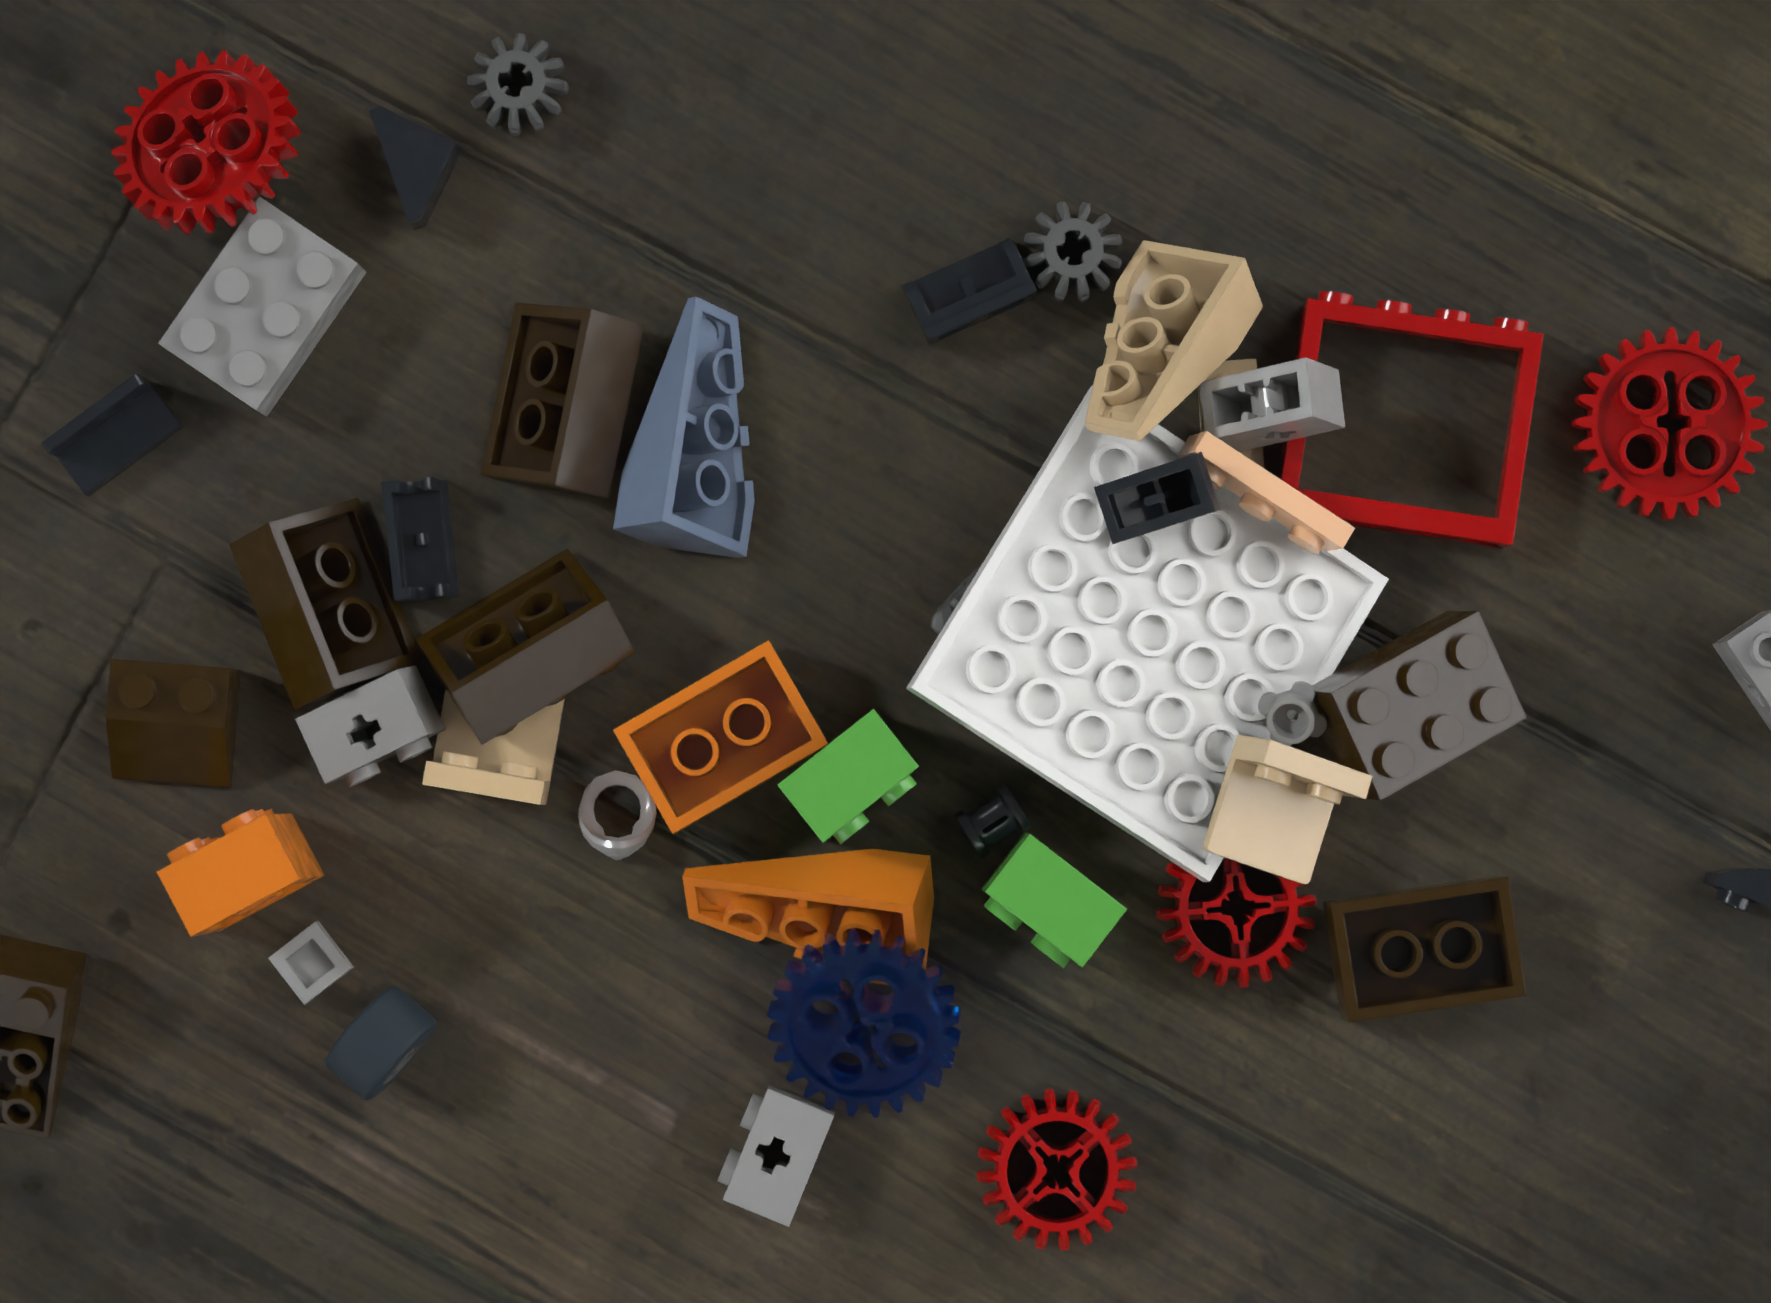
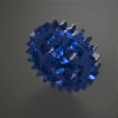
[767,929,961,1117]

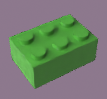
[778,709,919,845]
[981,832,1127,968]

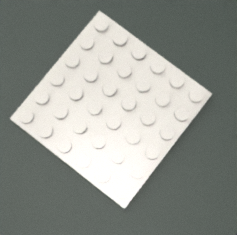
[906,386,1389,882]

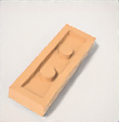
[1178,431,1355,554]

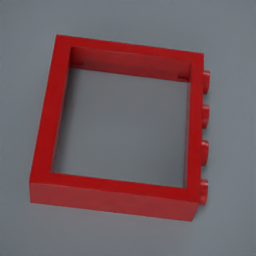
[1277,291,1544,548]

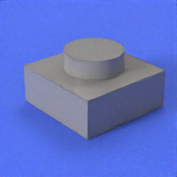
[268,921,354,1005]

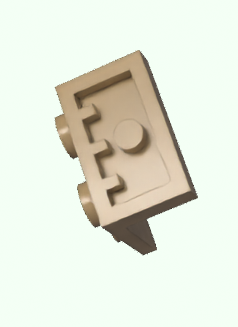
[422,690,565,805]
[1203,735,1373,884]

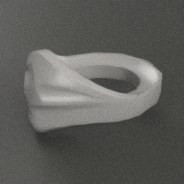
[578,770,657,860]

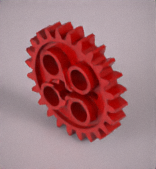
[111,50,301,235]
[1571,327,1767,521]

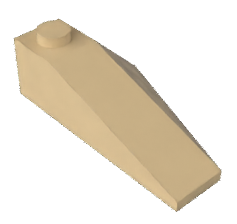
[1085,240,1263,441]

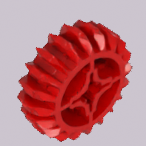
[1156,858,1317,988]
[976,1088,1137,1251]

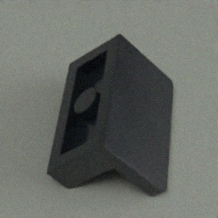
[41,374,184,497]

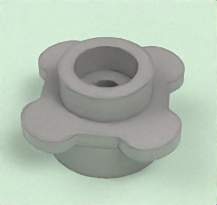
[1258,681,1327,746]

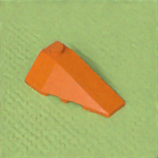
[682,849,934,989]

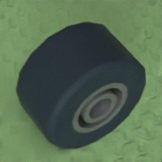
[325,986,437,1100]

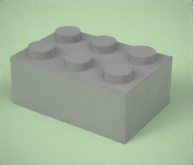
[158,196,367,417]

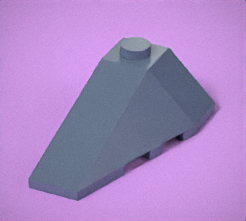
[613,297,755,558]

